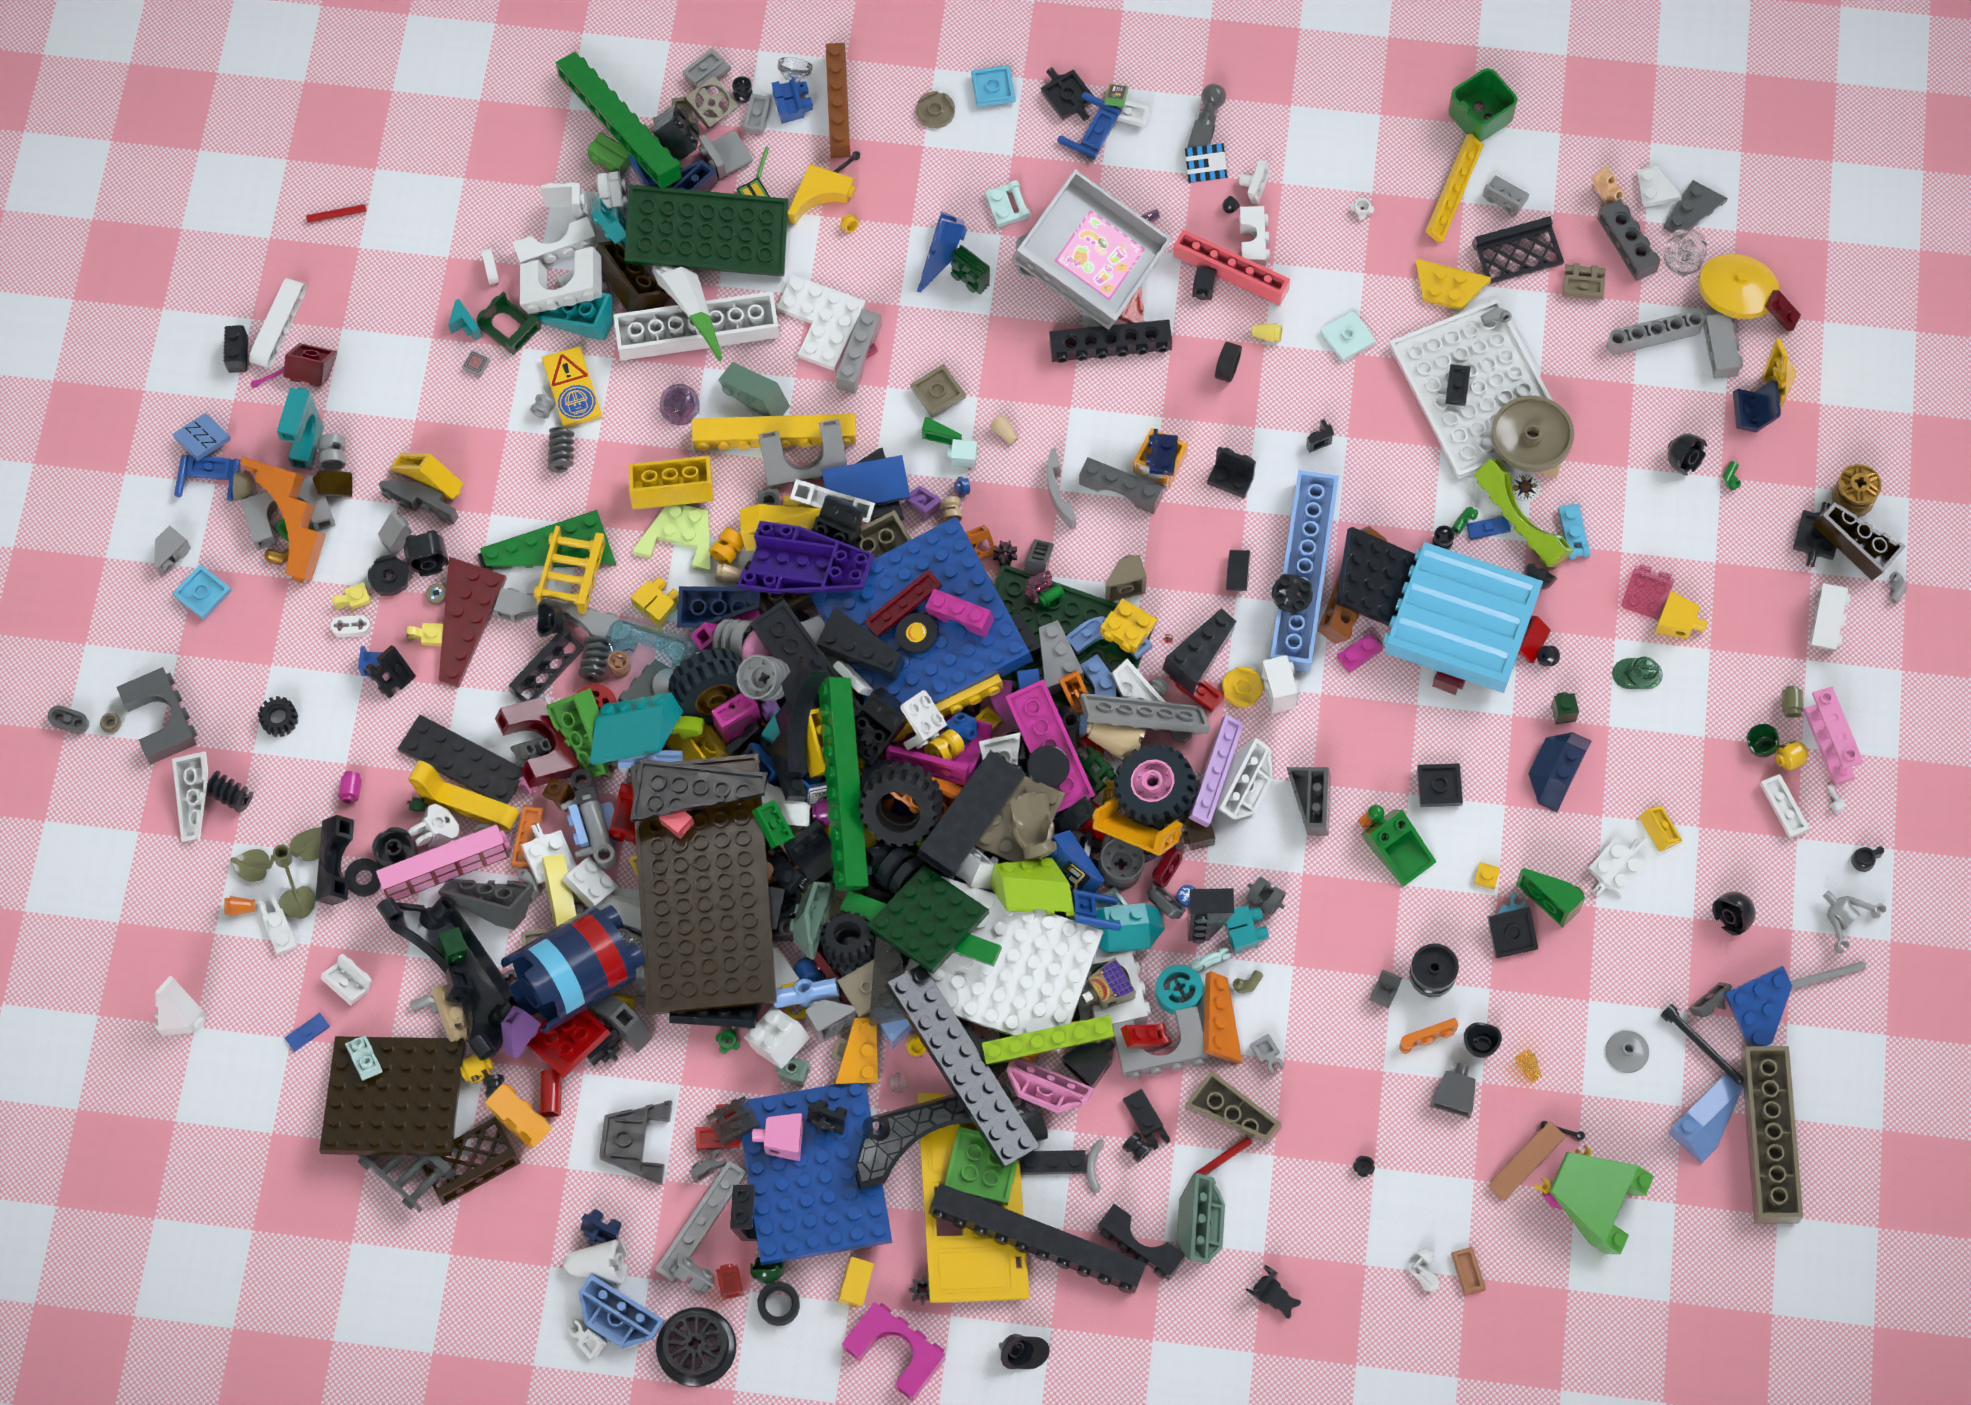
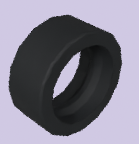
[1215,341,1242,382]
[757,1281,800,1326]

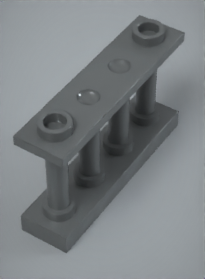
[357,1155,457,1213]

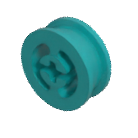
[1155,965,1203,1015]

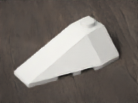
[762,781,810,826]
[155,976,207,1037]

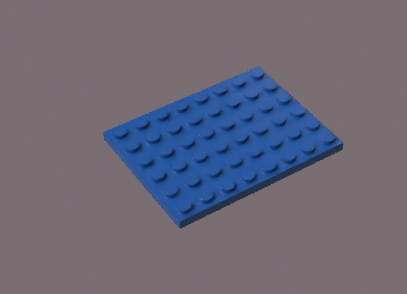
[736,1083,893,1266]

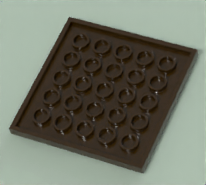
[319,1036,465,1156]

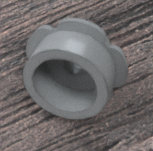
[1149,677,1168,696]

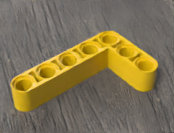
[408,760,520,832]

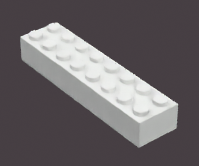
[613,291,780,361]

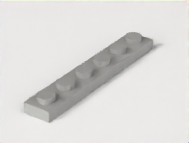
[655,1160,747,1283]

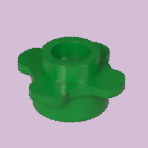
[715,1029,740,1054]

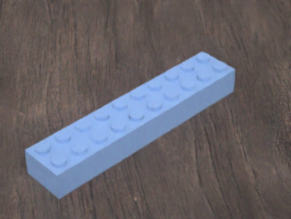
[1270,470,1339,673]

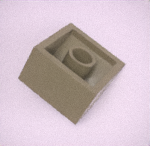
[1105,554,1147,602]

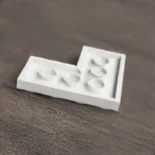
[777,275,866,371]

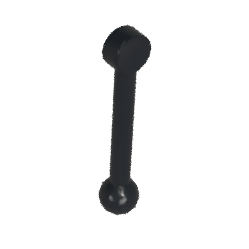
[833,151,860,173]
[1540,1121,1585,1140]

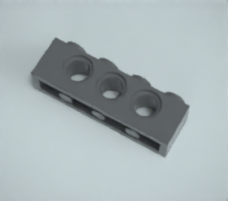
[1597,199,1660,281]

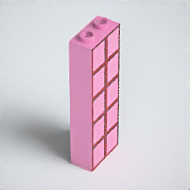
[376,824,511,901]

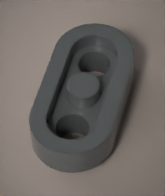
[48,705,89,734]
[1147,884,1185,919]

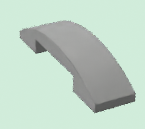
[1047,448,1076,529]

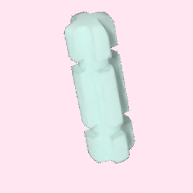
[1190,947,1231,973]

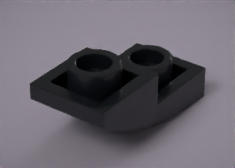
[1226,550,1251,591]

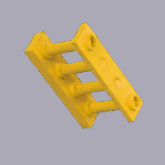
[534,526,605,615]

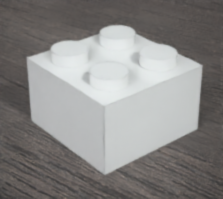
[1260,655,1301,714]
[744,1006,811,1069]

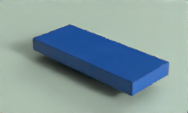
[1466,516,1511,540]
[285,1013,330,1052]

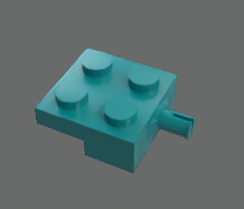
[591,195,627,248]

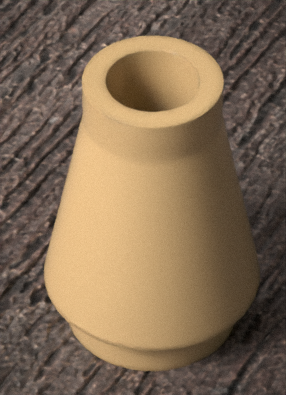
[990,415,1019,445]
[715,563,742,583]

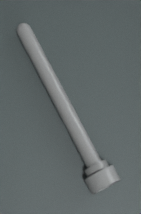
[1791,962,1866,990]

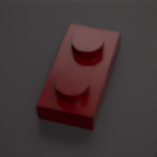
[1765,290,1801,331]

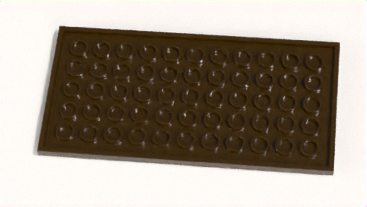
[631,753,777,1015]

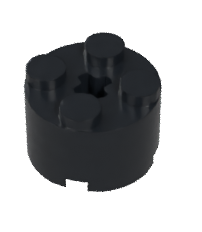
[403,530,449,576]
[372,827,418,869]

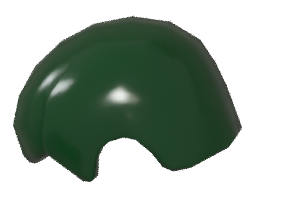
[1746,724,1780,757]
[750,1257,784,1284]

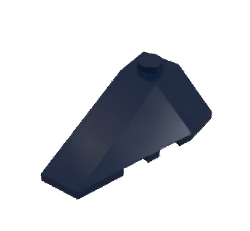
[677,586,761,628]

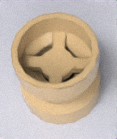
[940,496,963,522]

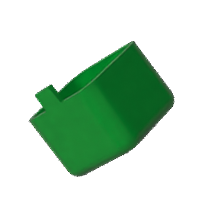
[1448,68,1517,142]

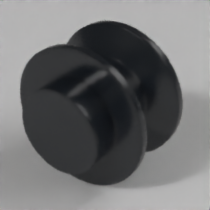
[1537,645,1560,666]

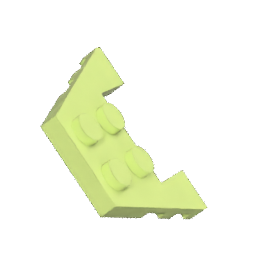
[633,505,711,572]

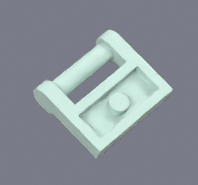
[985,180,1031,228]

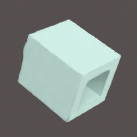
[947,439,977,468]

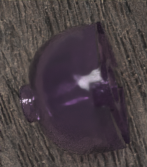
[659,384,700,425]

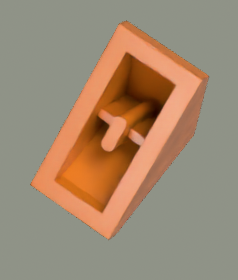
[1059,670,1088,714]

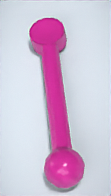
[250,366,284,388]

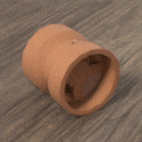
[608,651,630,678]

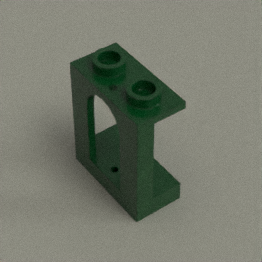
[476,292,541,356]

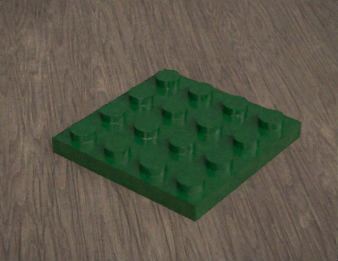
[867,865,989,974]

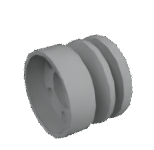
[713,619,753,657]
[736,655,790,701]

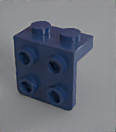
[1733,380,1781,433]

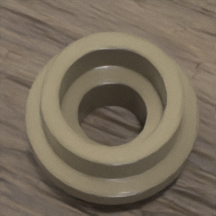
[100,713,121,733]

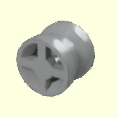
[530,394,555,419]

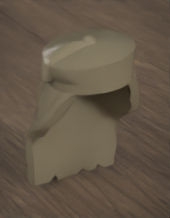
[1009,792,1057,859]

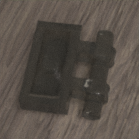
[706,1096,761,1147]

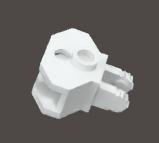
[408,804,459,847]

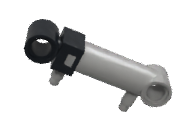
[560,769,617,870]

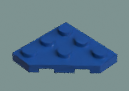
[1724,966,1792,1046]

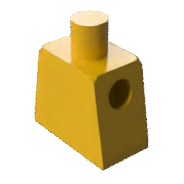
[1655,591,1708,639]

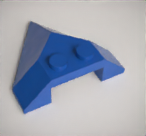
[917,211,967,293]

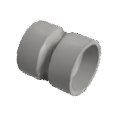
[318,433,346,471]

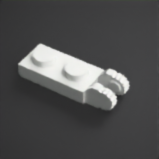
[258,895,298,956]

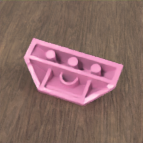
[1006,1058,1094,1113]

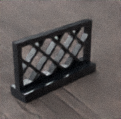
[1472,216,1564,284]

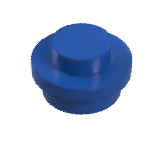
[954,477,970,497]

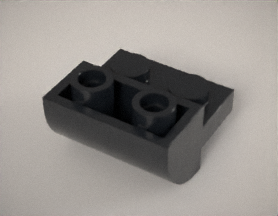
[812,495,865,546]

